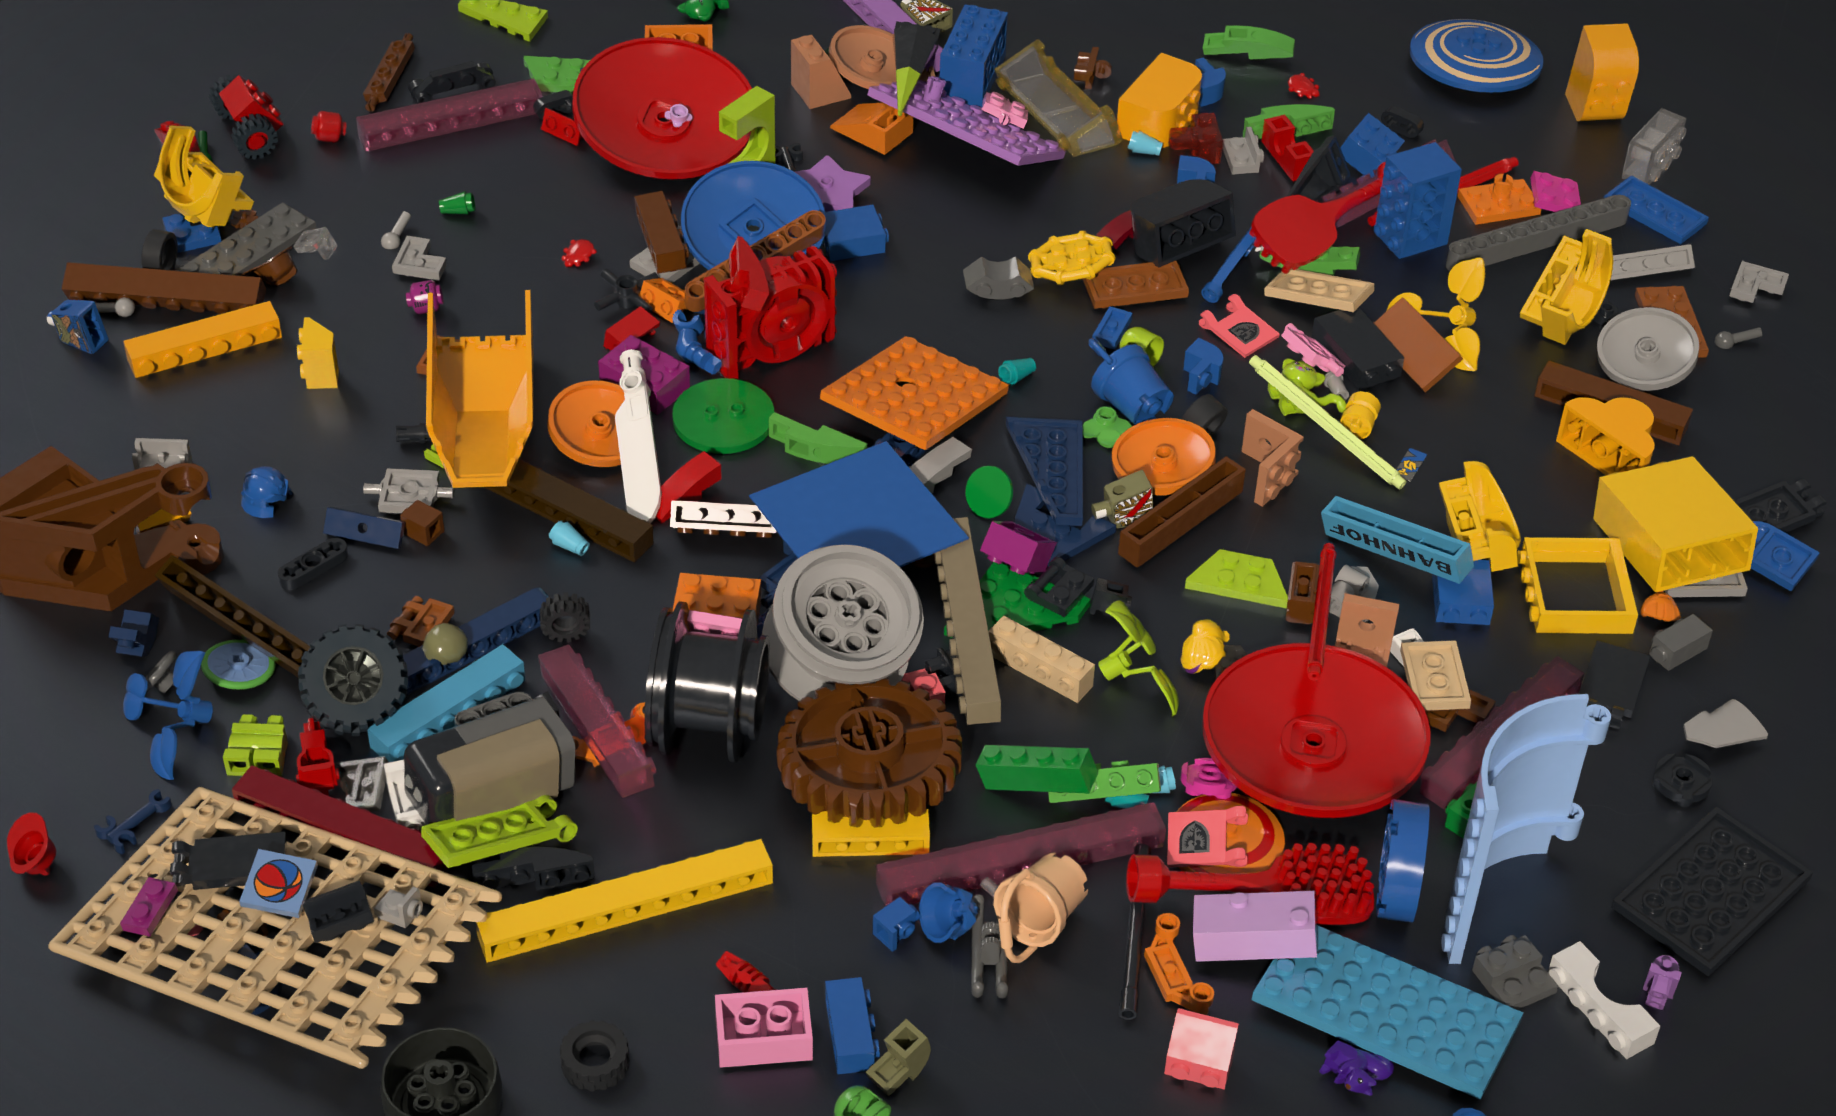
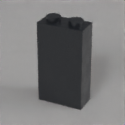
[1312,307,1404,390]

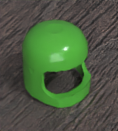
[834,1085,891,1116]

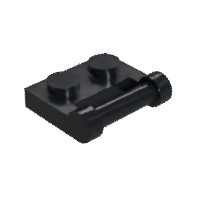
[1024,557,1094,617]

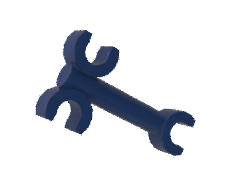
[94,789,172,854]

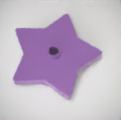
[795,156,871,212]

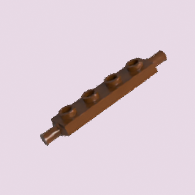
[363,33,415,112]

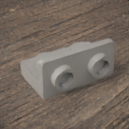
[1222,127,1264,174]

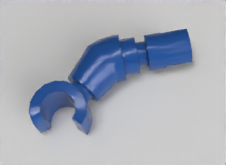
[672,310,722,374]

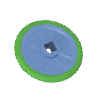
[201,640,276,689]

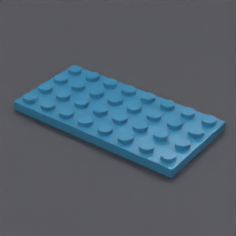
[1252,925,1524,1100]

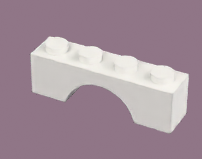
[1548,941,1660,1059]

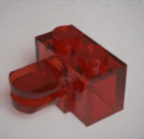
[1168,113,1223,164]

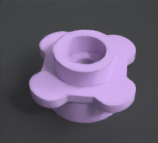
[665,104,692,127]

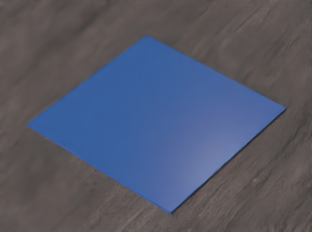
[749,441,969,567]

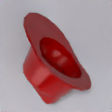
[7,812,57,876]

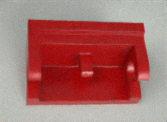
[603,306,660,351]

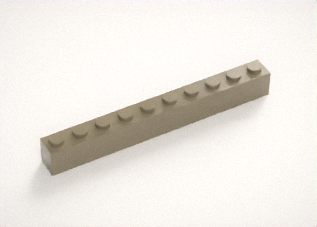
[934,517,1001,725]

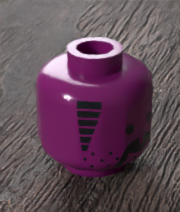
[406,280,444,314]

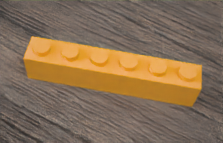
[123,301,282,378]

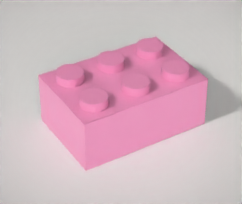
[715,988,813,1068]

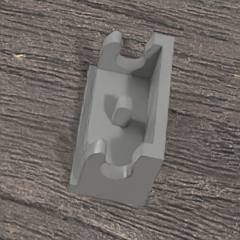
[132,438,192,470]

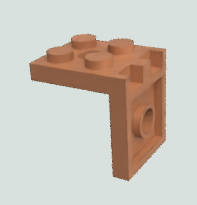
[1242,409,1304,507]
[1335,593,1399,667]

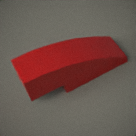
[729,236,769,312]
[655,451,721,523]

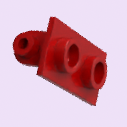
[541,108,583,146]

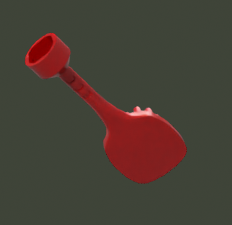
[1249,161,1386,274]
[1126,843,1374,925]

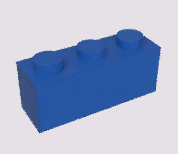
[825,977,880,1075]

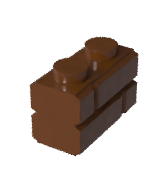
[1286,561,1319,624]

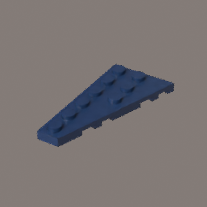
[1006,417,1083,526]

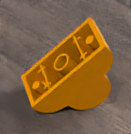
[1556,397,1654,476]

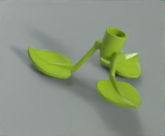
[1098,600,1179,716]

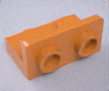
[639,278,695,323]

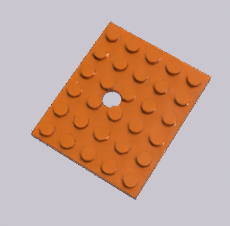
[820,336,1009,450]

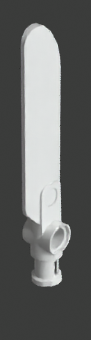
[615,349,662,524]

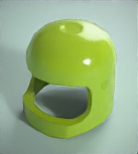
[1119,327,1164,368]

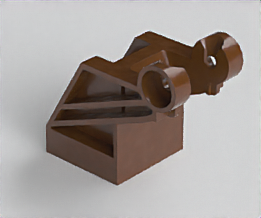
[0,446,224,611]

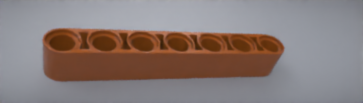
[684,210,826,312]

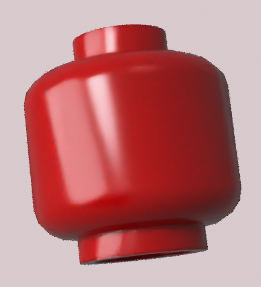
[311,111,346,143]

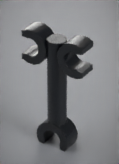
[775,143,803,172]

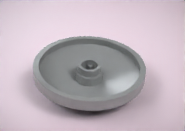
[1597,307,1699,391]

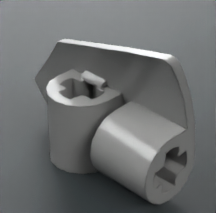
[1329,564,1379,623]
[1683,699,1768,748]

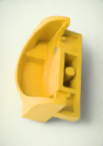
[1439,461,1521,572]

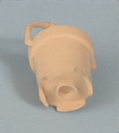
[993,853,1088,963]

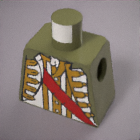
[900,0,953,33]
[1091,470,1153,528]

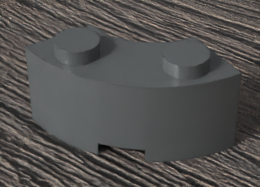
[963,257,1034,299]

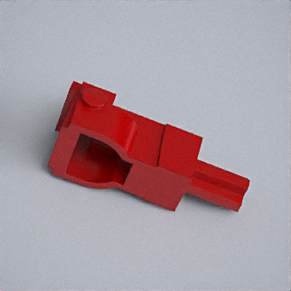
[296,718,339,796]

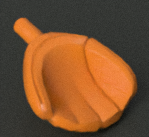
[1640,590,1681,622]

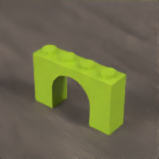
[719,86,775,164]

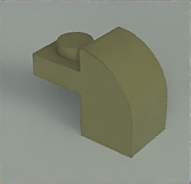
[866,1019,931,1096]

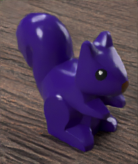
[1319,1040,1394,1096]

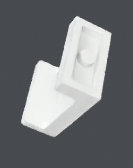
[384,760,426,831]

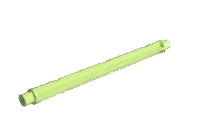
[1249,355,1407,490]

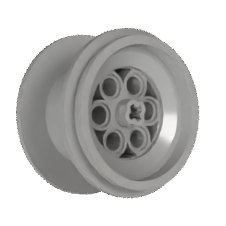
[762,545,924,701]

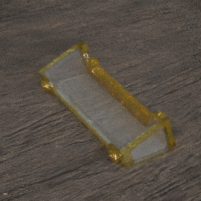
[994,39,1123,157]

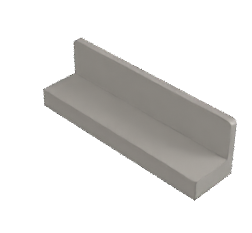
[1610,244,1695,281]

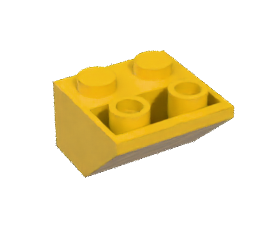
[297,317,339,389]

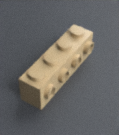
[988,616,1095,703]

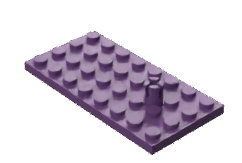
[867,76,1066,166]

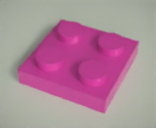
[1530,171,1581,212]

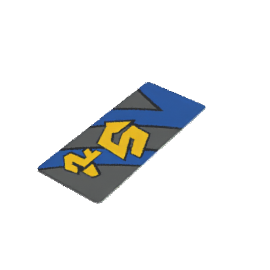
[1396,448,1427,481]

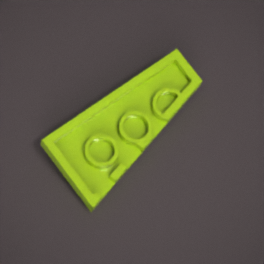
[458,0,548,42]

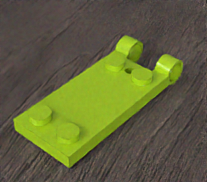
[421,795,578,868]

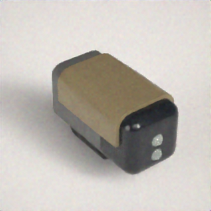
[404,692,575,825]

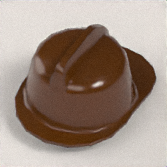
[241,246,297,285]

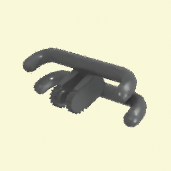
[971,894,1009,999]

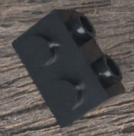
[302,881,374,943]

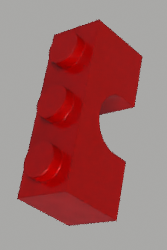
[1261,114,1313,182]

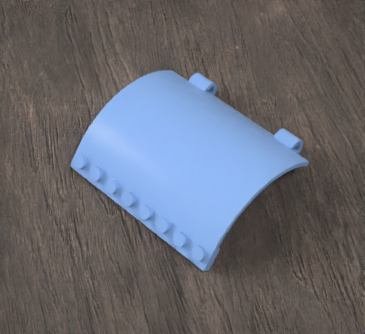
[1442,694,1611,964]

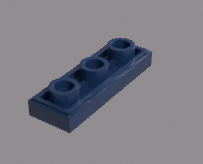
[323,507,405,549]

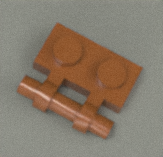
[387,596,455,647]

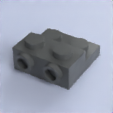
[1472,935,1558,1010]

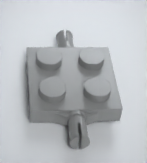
[363,468,454,514]

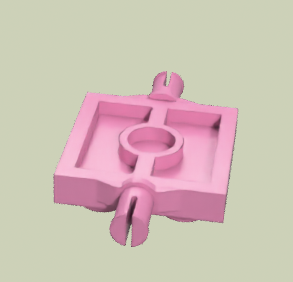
[982,92,1028,129]
[1281,323,1346,377]

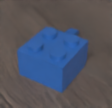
[1340,113,1405,179]

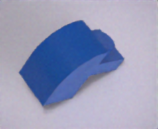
[1195,57,1226,107]
[1177,155,1216,183]
[1183,338,1223,395]

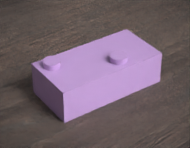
[1193,891,1317,962]

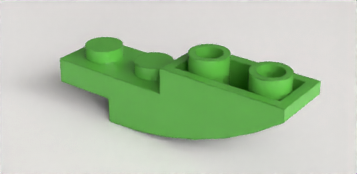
[1203,25,1295,59]
[1243,104,1335,139]
[1259,246,1360,276]
[769,412,867,464]

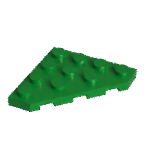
[944,562,1090,638]

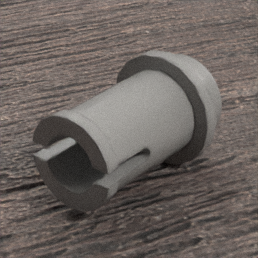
[1324,371,1349,400]

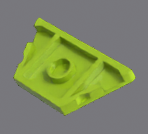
[1185,549,1288,609]

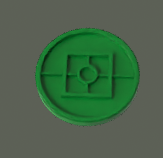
[672,378,774,454]

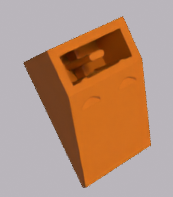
[830,103,913,155]

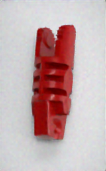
[716,951,776,993]

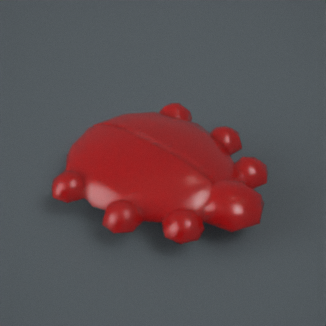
[1288,73,1320,99]
[561,239,597,267]

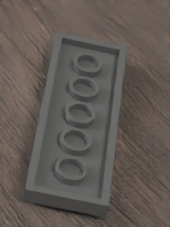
[176,202,316,276]

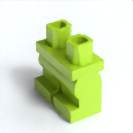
[223,714,288,777]

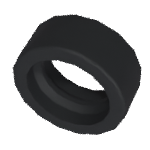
[141,229,178,271]

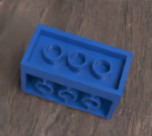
[939,5,1008,108]
[1374,142,1462,259]

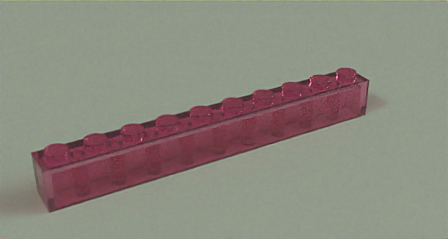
[876,802,1166,907]

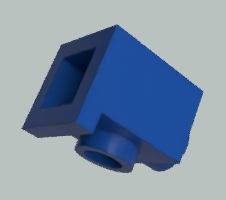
[873,897,920,952]

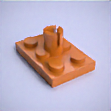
[1458,174,1541,225]

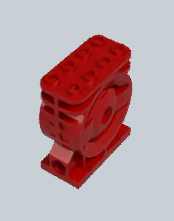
[704,246,837,380]

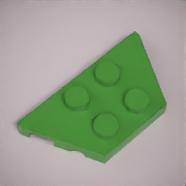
[524,56,590,93]

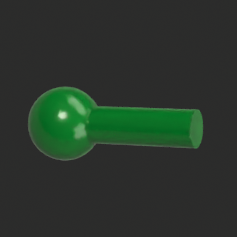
[198,131,213,163]

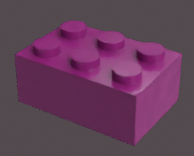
[598,335,690,415]

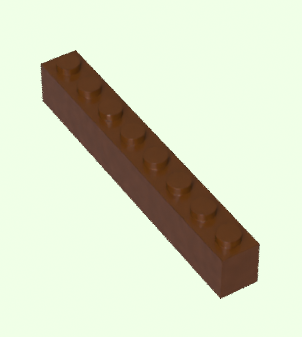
[62,262,266,314]

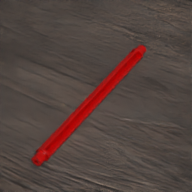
[1368,157,1519,227]
[1306,543,1336,681]

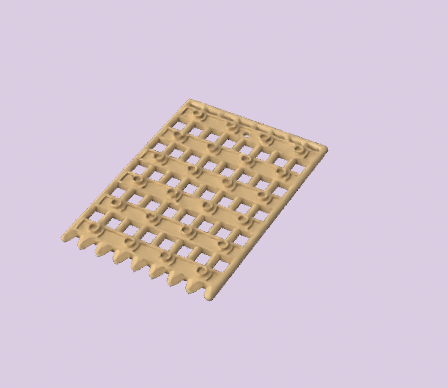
[48,787,502,1069]

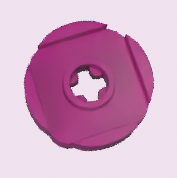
[1181,758,1237,799]

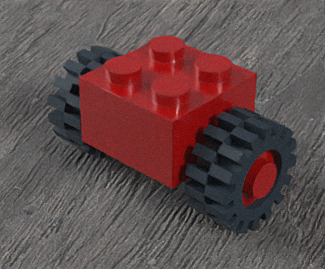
[209,75,284,159]

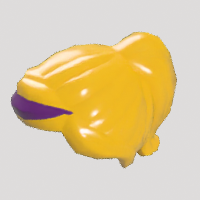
[1180,619,1230,674]

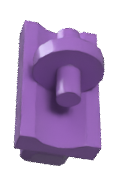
[1643,955,1682,1010]

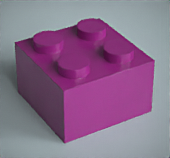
[980,521,1057,575]

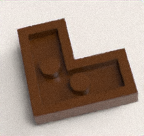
[1425,689,1496,732]

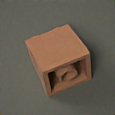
[791,35,851,109]

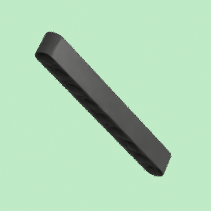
[1445,195,1631,271]

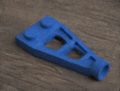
[1201,227,1256,303]

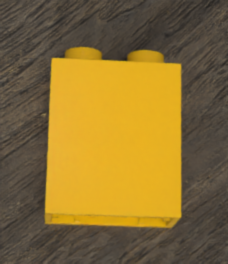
[1593,456,1758,592]

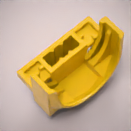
[154,126,254,227]
[1520,229,1613,345]

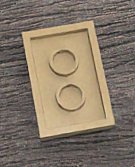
[1400,641,1471,710]

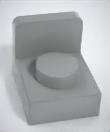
[374,887,423,928]

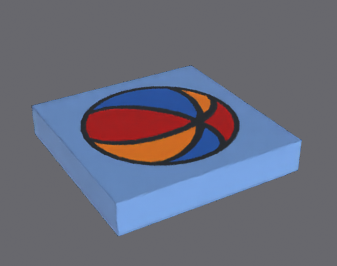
[239,849,318,918]

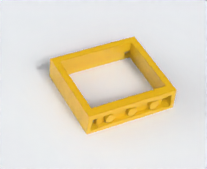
[1517,537,1638,634]

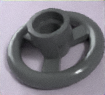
[145,651,177,694]

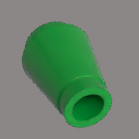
[439,191,476,215]

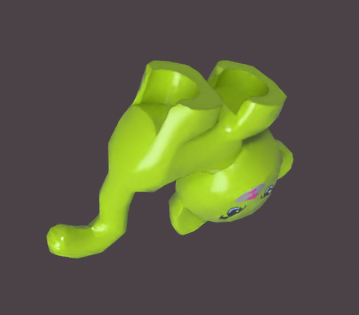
[1268,358,1347,416]

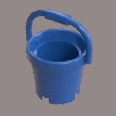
[1088,338,1174,425]

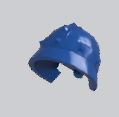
[241,466,294,518]
[919,883,979,943]

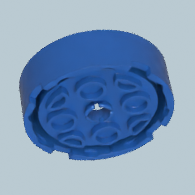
[1376,799,1429,923]

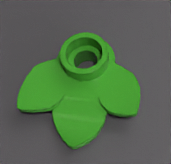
[1082,406,1132,448]

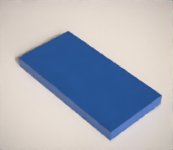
[1604,176,1709,244]

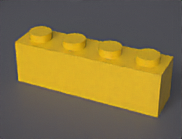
[812,809,930,857]

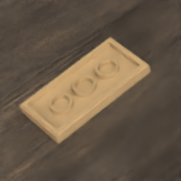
[1264,269,1374,312]

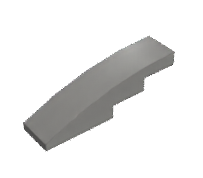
[910,437,972,494]

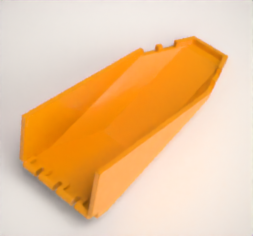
[426,290,534,488]

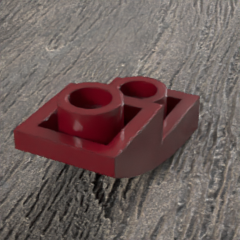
[1096,210,1133,250]

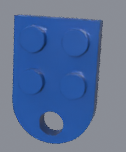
[1751,521,1820,591]

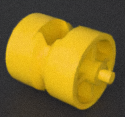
[1340,391,1381,439]

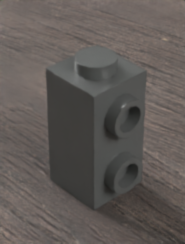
[1649,614,1713,671]

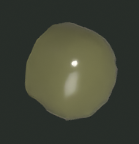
[422,623,468,665]

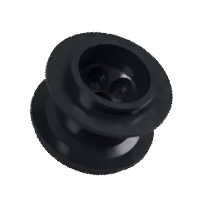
[645,601,770,763]

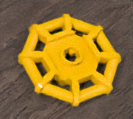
[1028,231,1116,285]

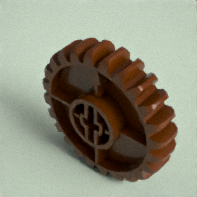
[777,678,962,828]

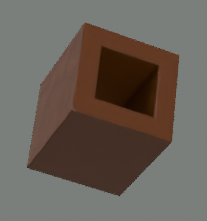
[400,500,444,546]

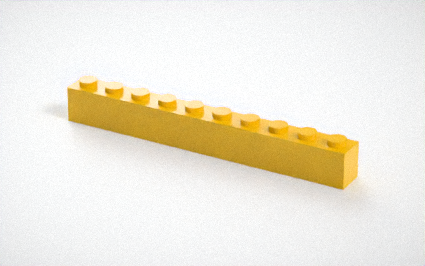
[476,839,773,963]

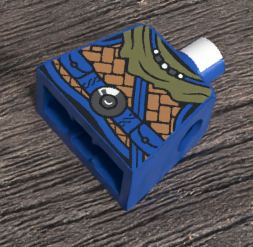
[47,299,109,354]

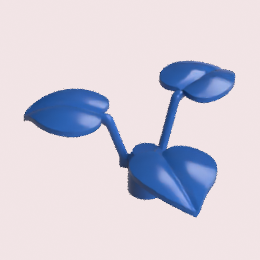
[123,651,213,780]

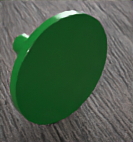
[966,466,1013,518]

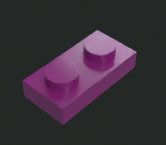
[120,877,178,937]

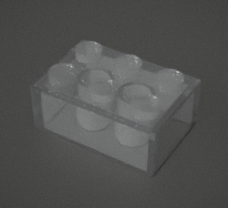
[1621,108,1687,185]

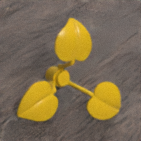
[1387,258,1485,371]

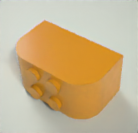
[1565,23,1639,121]
[1116,53,1202,148]

